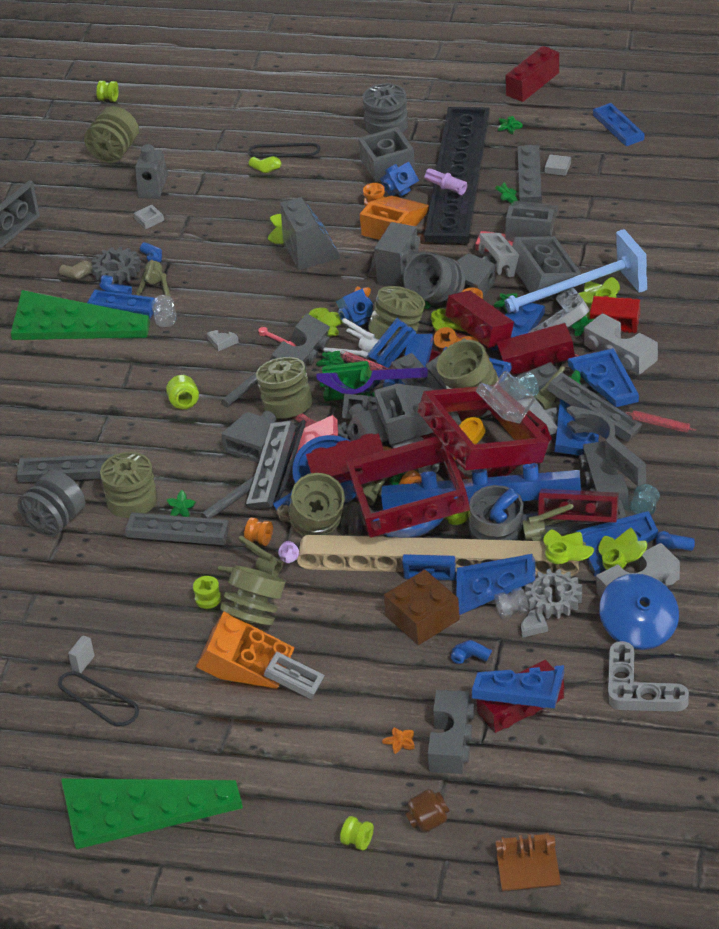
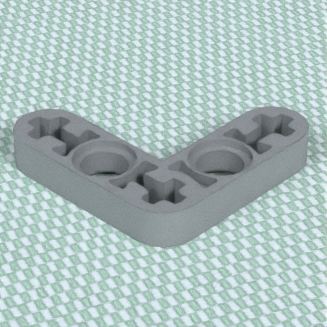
[528,287,589,333]
[608,641,689,712]

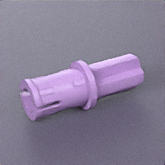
[424,169,467,195]
[278,541,299,563]

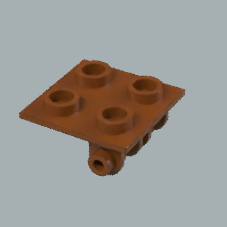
[495,832,561,891]

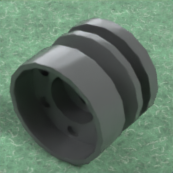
[362,83,408,134]
[403,252,465,305]
[17,470,85,537]
[469,485,523,541]

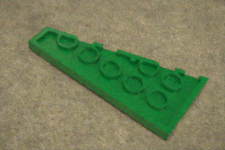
[11,290,150,340]
[61,778,243,850]

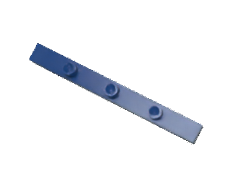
[381,463,581,510]

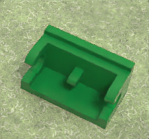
[320,361,372,402]

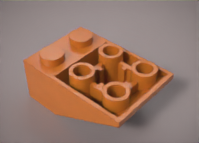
[360,196,430,240]
[196,612,295,689]

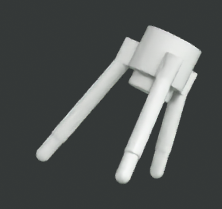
[323,318,381,359]

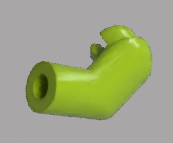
[249,156,281,173]

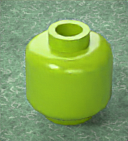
[166,375,199,410]

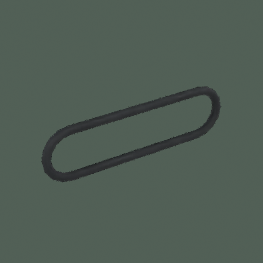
[248,142,321,158]

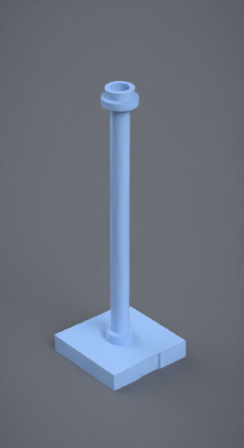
[504,229,647,313]

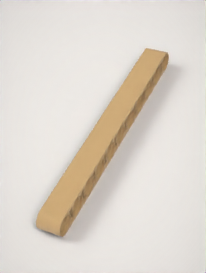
[297,535,580,577]

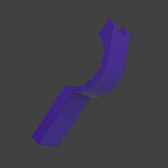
[316,368,428,395]

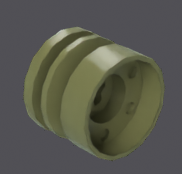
[84,106,139,163]
[368,286,425,345]
[436,340,499,389]
[256,357,313,418]
[100,452,158,518]
[288,473,345,537]
[220,565,286,625]

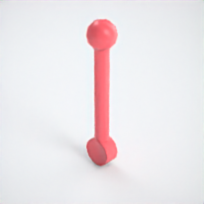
[258,327,296,346]

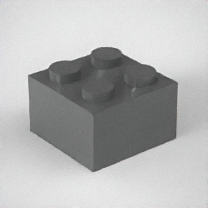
[358,127,415,182]
[374,222,420,288]

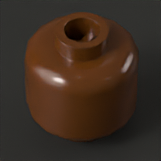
[405,789,450,832]

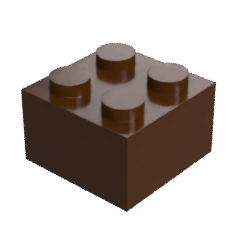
[384,570,460,646]

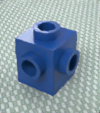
[380,162,419,197]
[336,289,373,327]

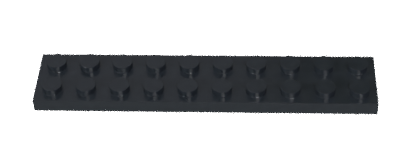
[424,107,490,244]

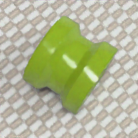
[97,80,119,102]
[193,576,221,609]
[340,816,374,851]

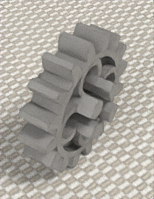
[525,569,582,619]

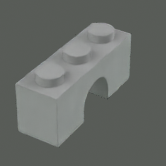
[584,313,658,375]
[596,543,680,598]

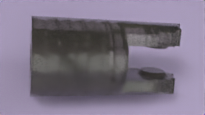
[341,502,364,536]

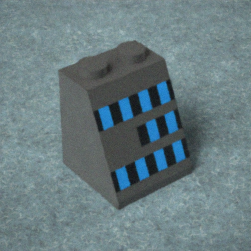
[280,197,340,270]

